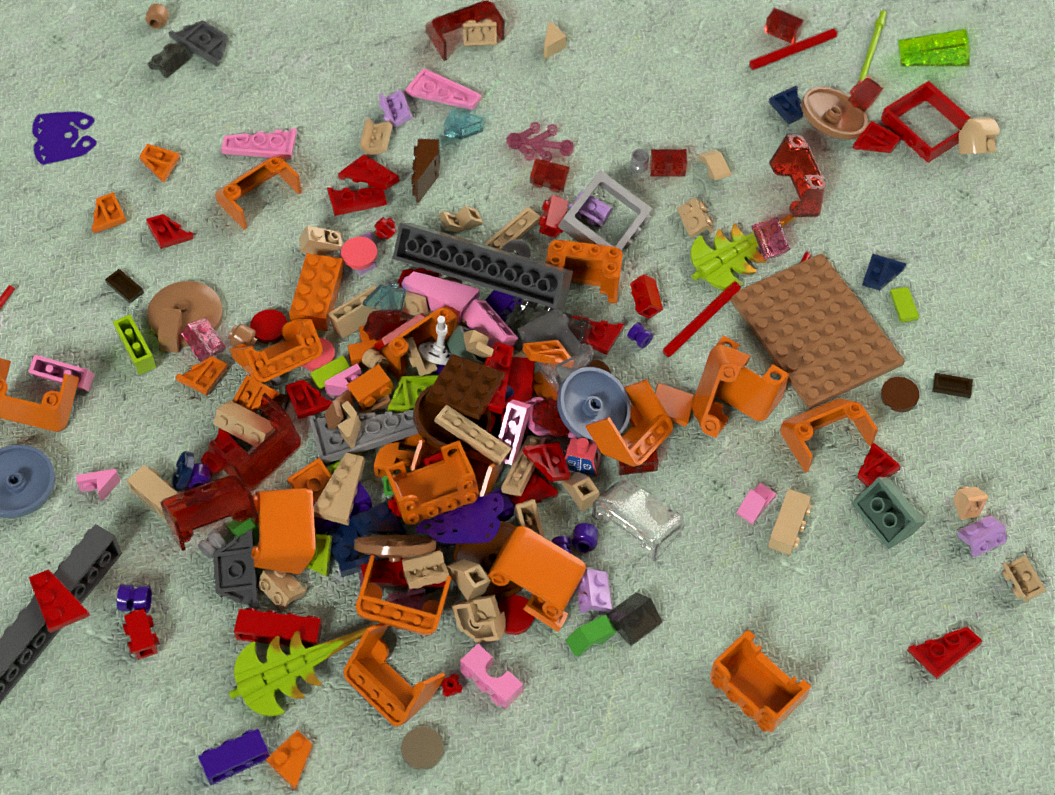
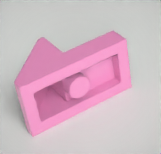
[324,364,362,399]
[76,469,120,501]
[736,483,776,524]

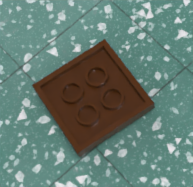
[426,354,505,420]

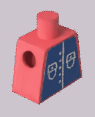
[564,438,602,477]

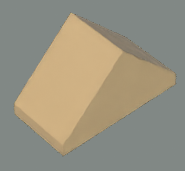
[543,22,566,58]
[515,499,544,537]

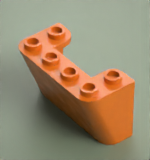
[716,335,789,421]
[384,441,479,524]

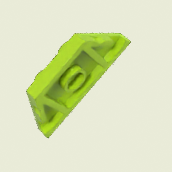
[387,375,439,413]

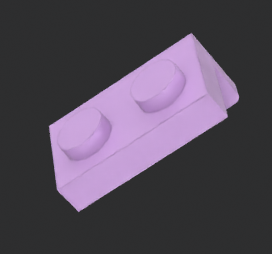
[378,89,413,128]
[568,191,612,227]
[958,515,1007,557]
[577,568,612,614]

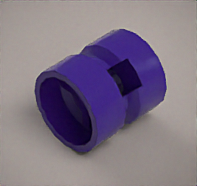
[117,585,152,613]

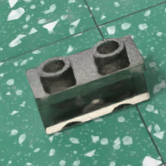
[147,43,190,78]

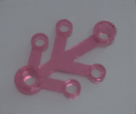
[506,122,574,163]

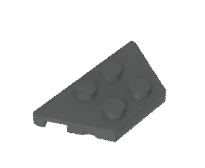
[169,20,229,67]
[213,530,259,609]

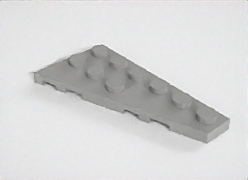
[308,410,419,464]

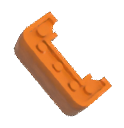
[380,307,457,381]
[229,319,323,382]
[692,345,751,438]
[250,488,315,575]
[487,526,586,621]

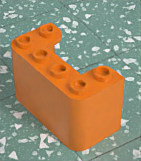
[546,240,623,304]
[710,629,811,733]

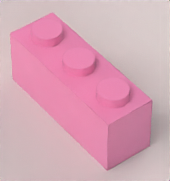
[462,299,518,348]
[28,354,95,392]
[498,400,532,465]

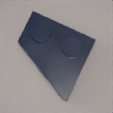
[351,502,406,536]
[324,520,359,565]

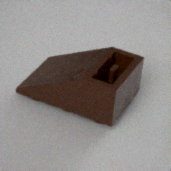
[411,139,440,203]

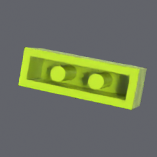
[113,314,156,375]

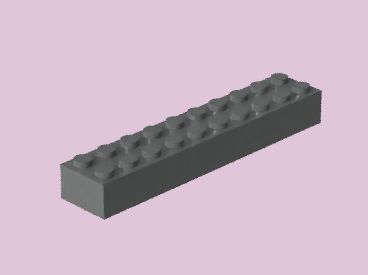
[392,223,573,309]
[0,524,122,704]

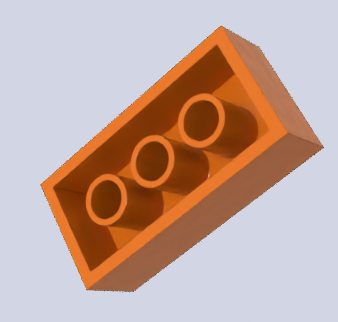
[289,253,344,331]

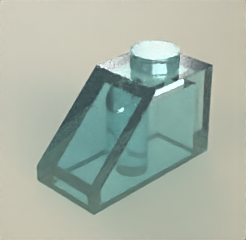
[444,109,484,140]
[363,282,406,311]

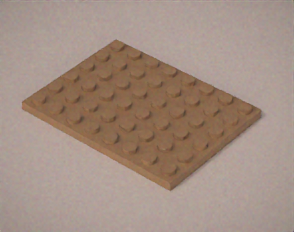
[730,253,905,410]

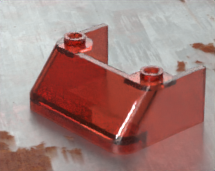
[426,0,505,61]
[207,393,301,491]
[160,476,259,551]

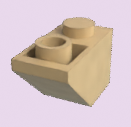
[299,225,342,255]
[561,472,600,512]
[446,559,490,601]

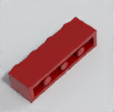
[501,357,535,434]
[234,608,323,648]

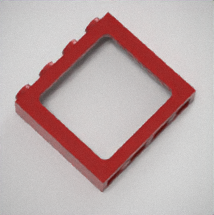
[881,81,971,163]

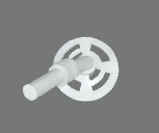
[418,316,452,365]

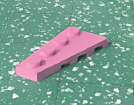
[405,68,482,110]
[221,128,297,159]

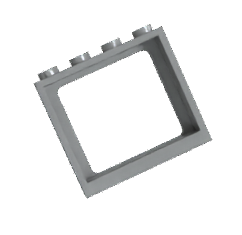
[558,170,652,254]

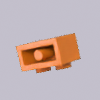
[347,364,395,410]

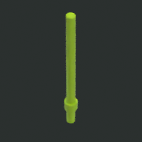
[857,10,887,87]

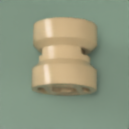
[362,348,389,371]

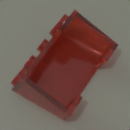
[769,134,826,217]

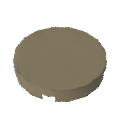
[401,727,444,770]

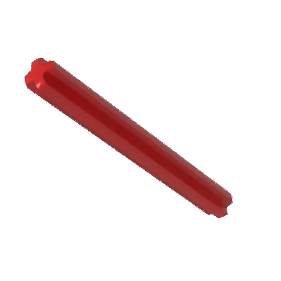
[749,28,837,70]
[663,281,740,357]

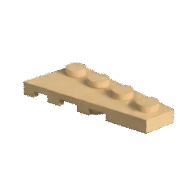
[314,452,365,525]

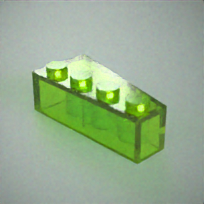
[898,29,970,66]

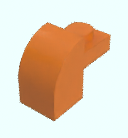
[347,325,379,369]
[374,442,415,477]

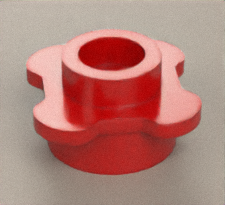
[440,674,463,697]

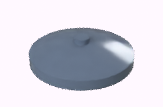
[557,367,631,443]
[0,445,56,518]

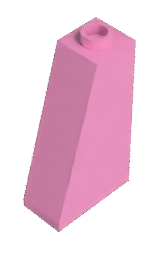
[402,271,480,324]

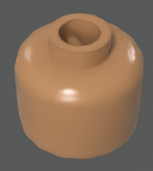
[145,4,169,29]
[228,324,258,348]

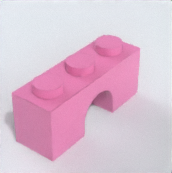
[460,644,523,709]

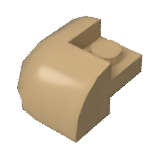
[959,117,1000,154]
[452,595,506,642]

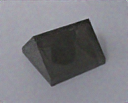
[606,592,663,646]

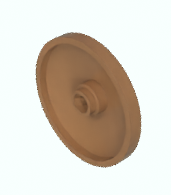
[801,87,868,140]
[147,281,223,347]
[354,534,436,562]

